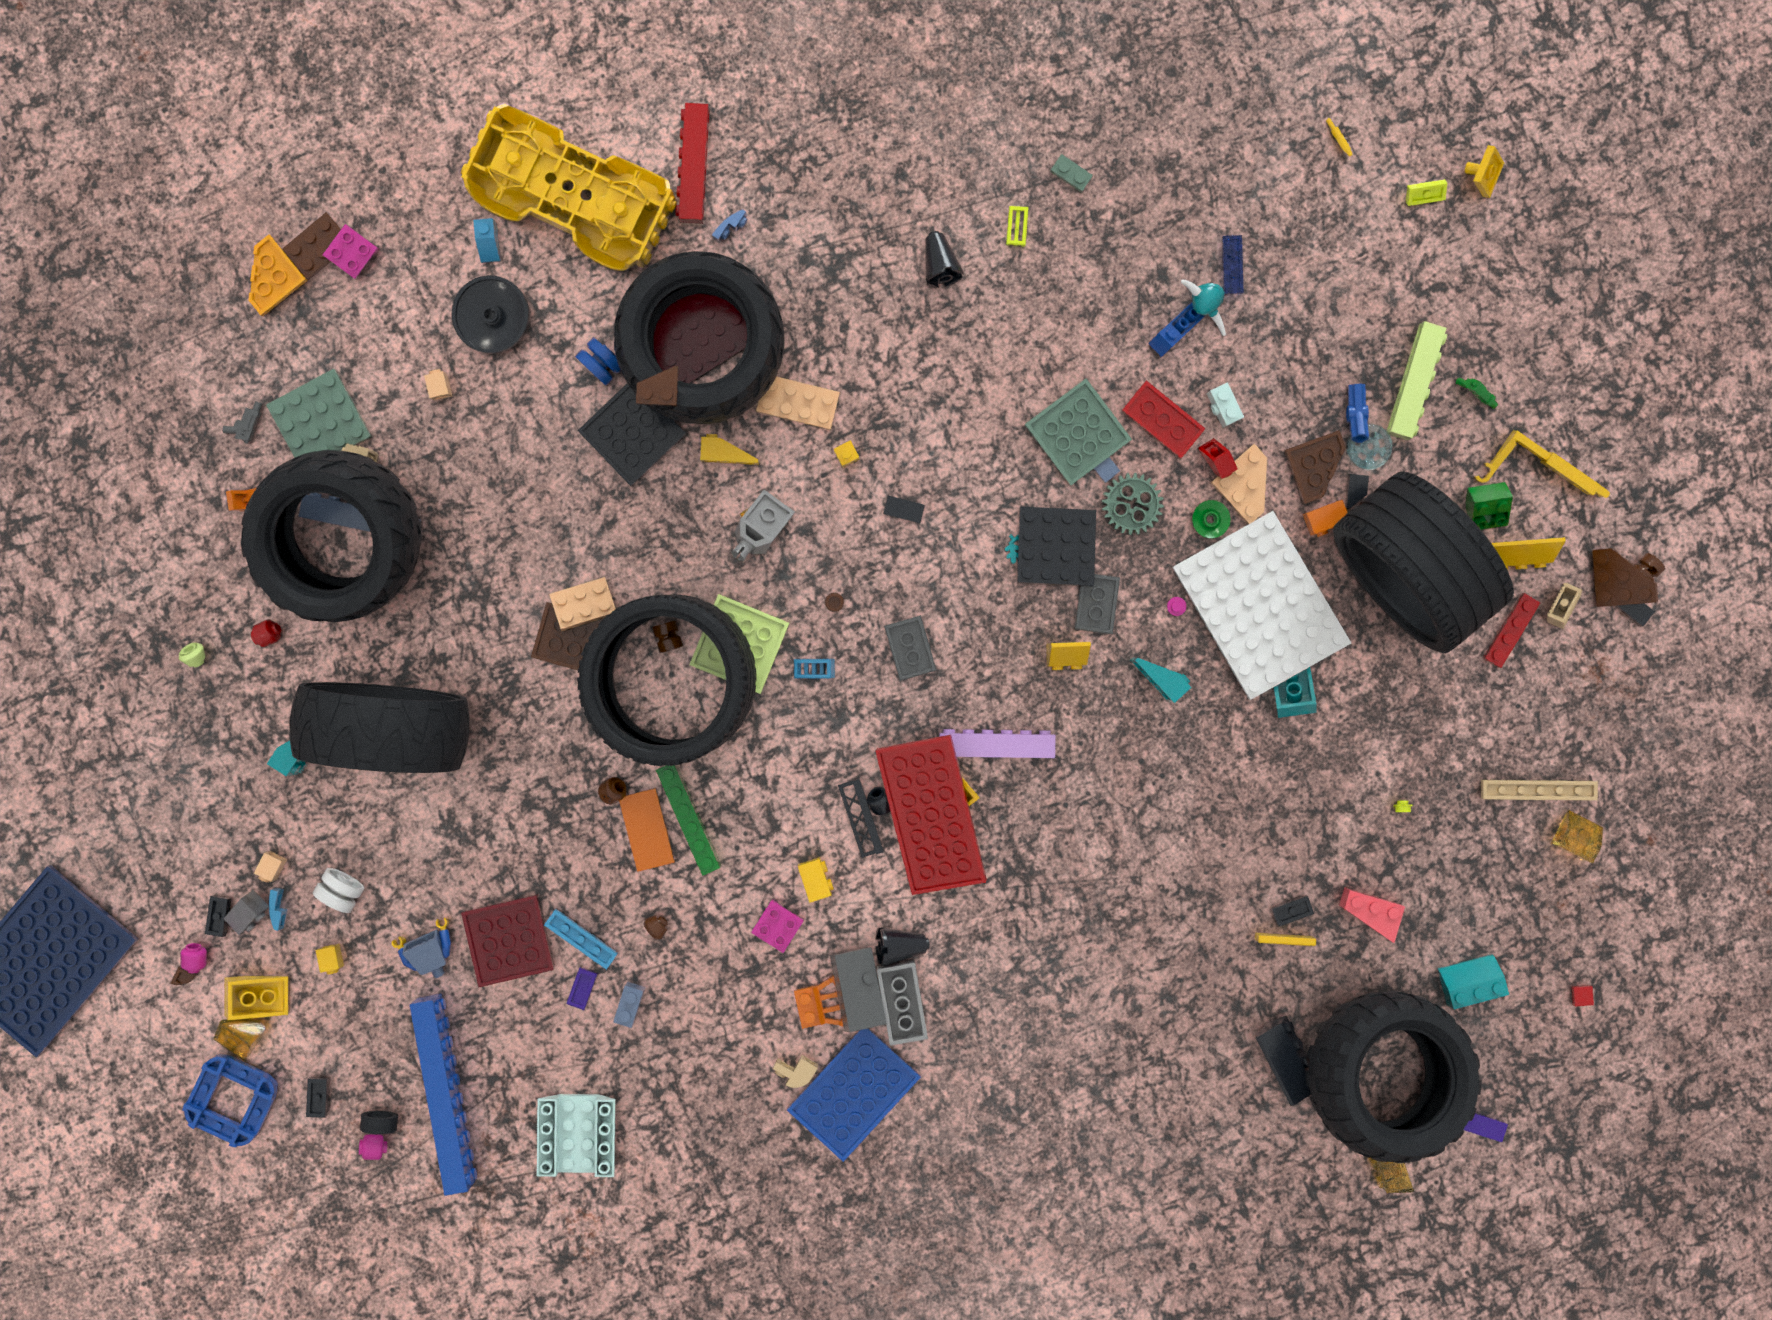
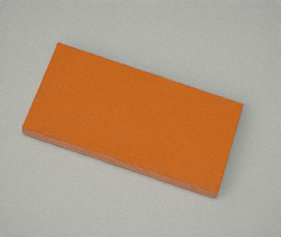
[619,788,675,872]

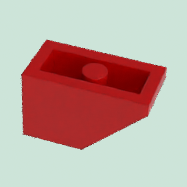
[1198,438,1238,479]

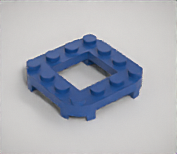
[182,1054,278,1147]

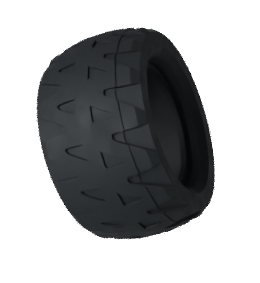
[614,251,784,424]
[240,450,422,622]

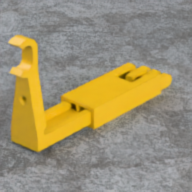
[1474,430,1610,498]

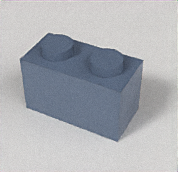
[613,982,646,1028]

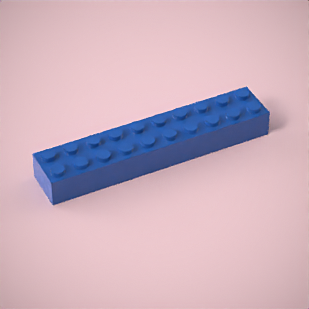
[409,993,477,1196]

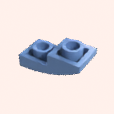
[712,209,748,243]

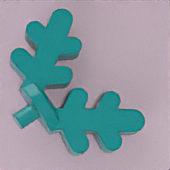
[1004,534,1018,564]

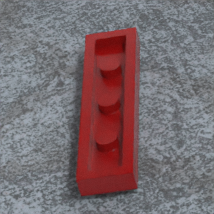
[1483,593,1540,668]

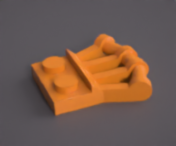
[794,975,843,1029]

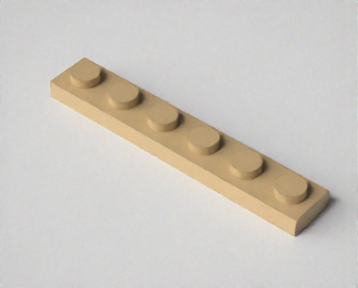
[1481,780,1598,800]

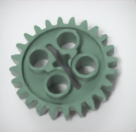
[1101,473,1164,535]

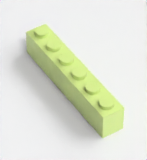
[1386,321,1447,440]

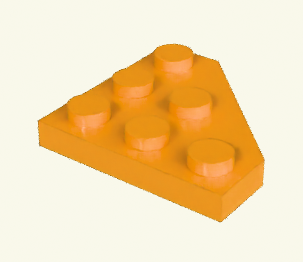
[248,234,308,316]

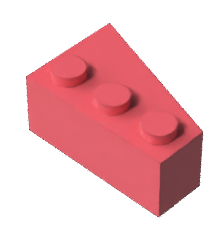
[1339,887,1405,943]

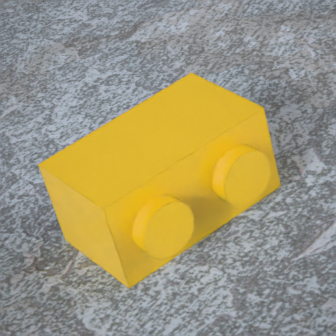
[798,857,834,903]

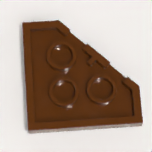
[1284,430,1346,504]
[1592,548,1658,607]

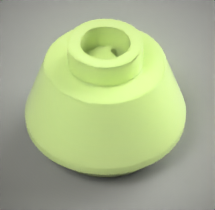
[179,642,205,667]

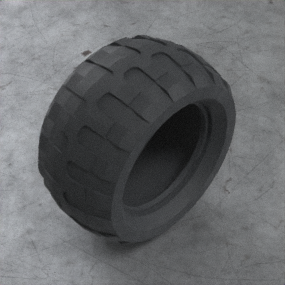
[1305,991,1481,1163]

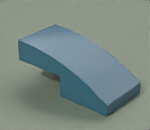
[269,888,288,931]

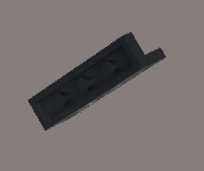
[838,778,884,858]

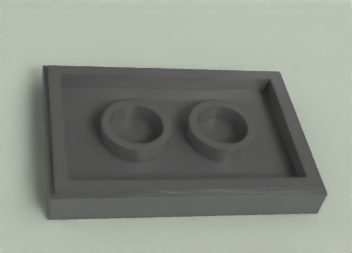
[1074,574,1120,634]
[884,615,937,681]

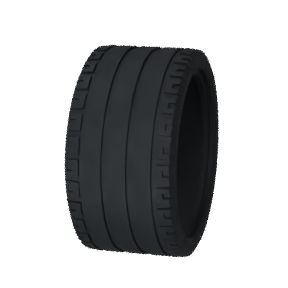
[1333,471,1514,654]
[577,594,757,766]

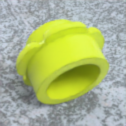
[1393,801,1413,812]

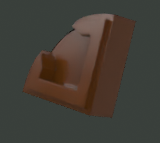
[170,965,198,985]

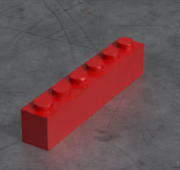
[676,103,710,224]

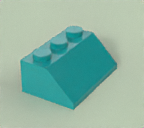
[1437,954,1509,1009]

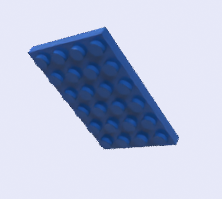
[787,1028,921,1162]

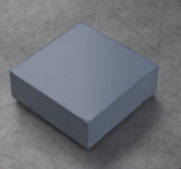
[1094,457,1120,483]

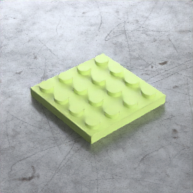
[689,594,790,694]

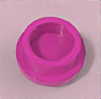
[1167,597,1186,616]

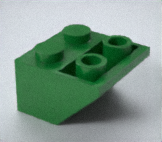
[1465,482,1513,530]

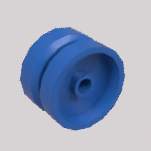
[575,337,621,386]

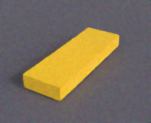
[1255,933,1316,946]

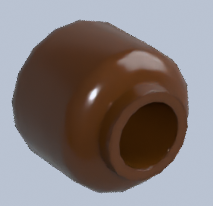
[598,777,627,805]

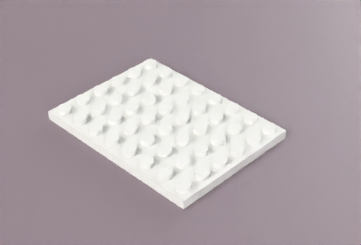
[1173,511,1351,700]

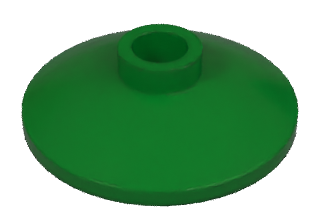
[1192,500,1231,538]

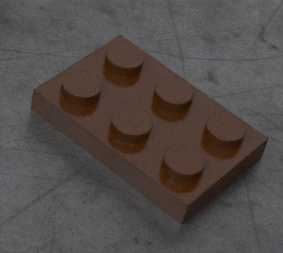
[282,212,341,280]

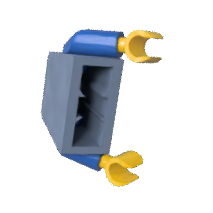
[392,917,451,978]

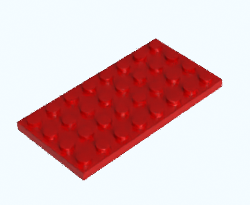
[875,735,987,895]

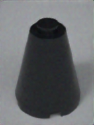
[925,231,964,288]
[875,927,930,966]

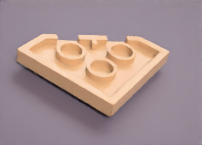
[1211,444,1267,525]

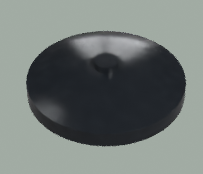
[451,275,530,354]

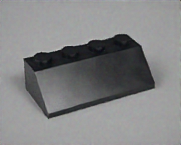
[1255,1016,1311,1106]

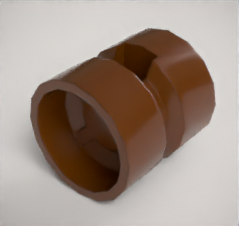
[1634,553,1666,580]
[652,620,683,653]

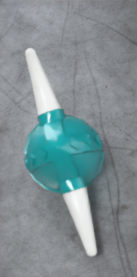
[1181,280,1226,336]

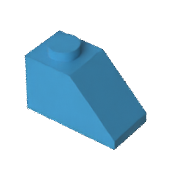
[473,218,501,263]

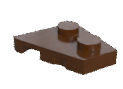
[636,366,679,406]

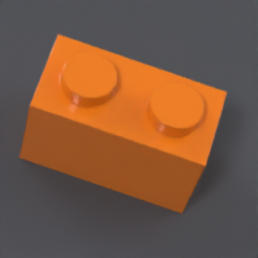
[1302,499,1347,537]

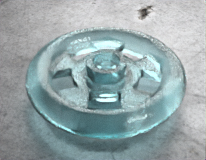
[1347,424,1393,469]

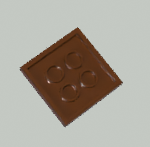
[531,602,603,671]

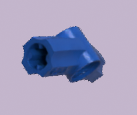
[1346,384,1369,443]

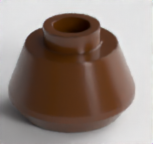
[643,915,668,940]

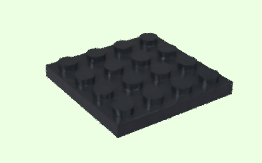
[577,383,686,487]
[1017,506,1096,587]

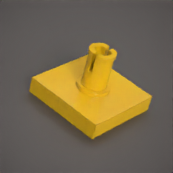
[1465,145,1504,198]

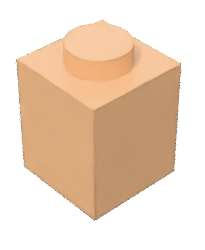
[424,369,452,401]
[254,851,287,883]

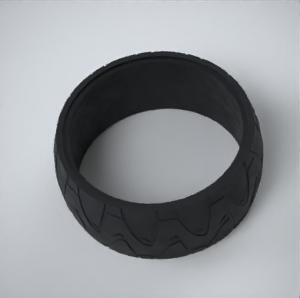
[289,682,470,773]

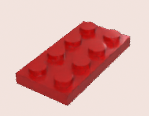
[1121,380,1206,459]

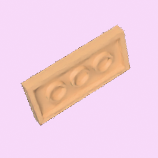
[756,377,840,430]

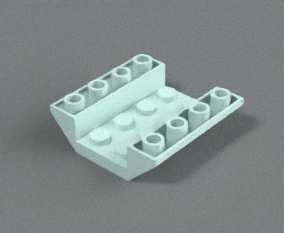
[537,1094,615,1177]

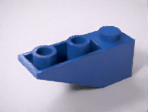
[1148,303,1205,357]

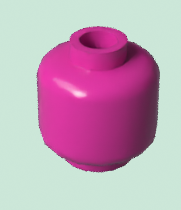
[180,943,207,973]
[359,1134,387,1160]

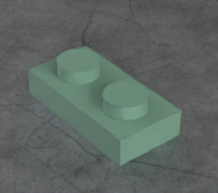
[1050,154,1093,193]

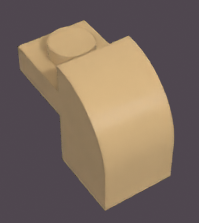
[773,1055,818,1088]

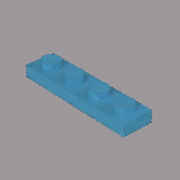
[544,909,618,970]

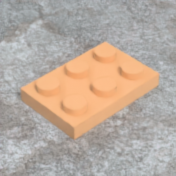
[549,577,616,631]

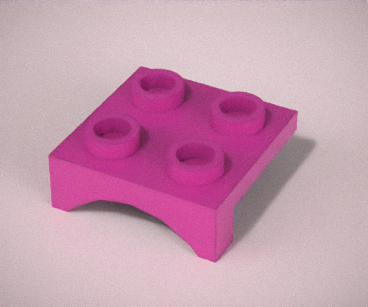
[323,224,379,279]
[751,899,804,953]

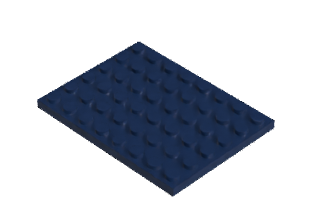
[0,865,139,1058]

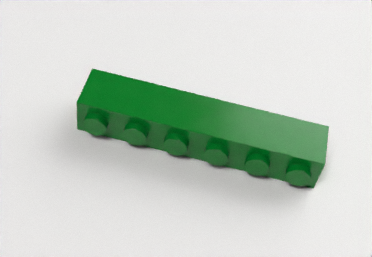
[656,765,722,876]

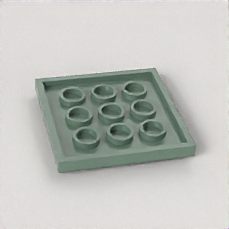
[266,369,372,458]
[1025,378,1132,486]

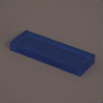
[1222,235,1244,294]

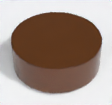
[825,593,844,612]

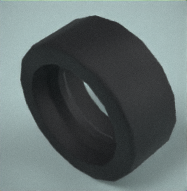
[360,1110,398,1134]

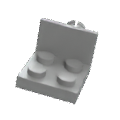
[731,490,795,562]

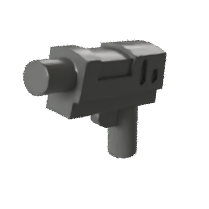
[222,401,263,444]

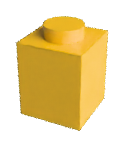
[834,440,860,468]
[315,943,344,975]

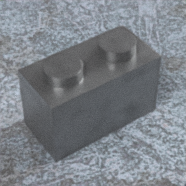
[223,890,269,935]

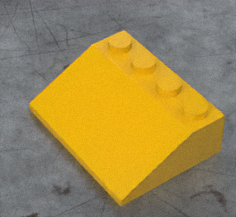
[1492,537,1566,570]

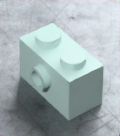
[1207,382,1244,428]

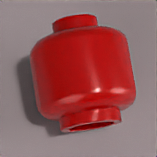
[251,619,282,647]

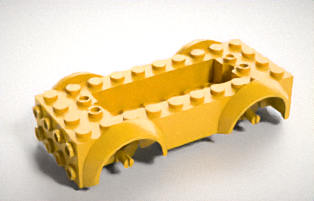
[461,104,677,271]

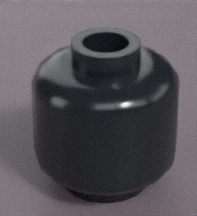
[867,787,890,815]

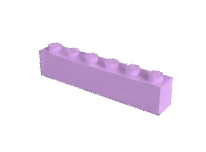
[939,729,1055,758]

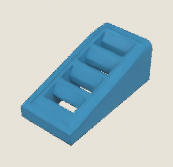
[794,659,835,678]

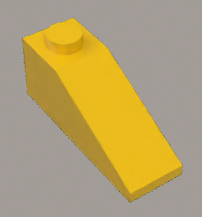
[700,434,759,465]

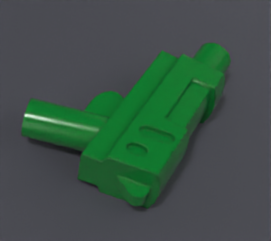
[1456,377,1498,409]

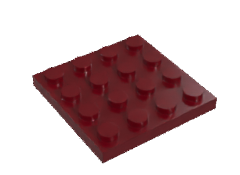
[461,895,555,988]

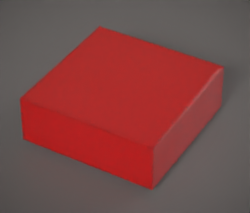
[1571,985,1594,1007]

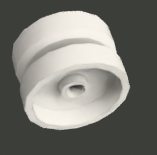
[313,868,364,913]

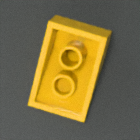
[1046,642,1091,670]
[224,976,288,1020]

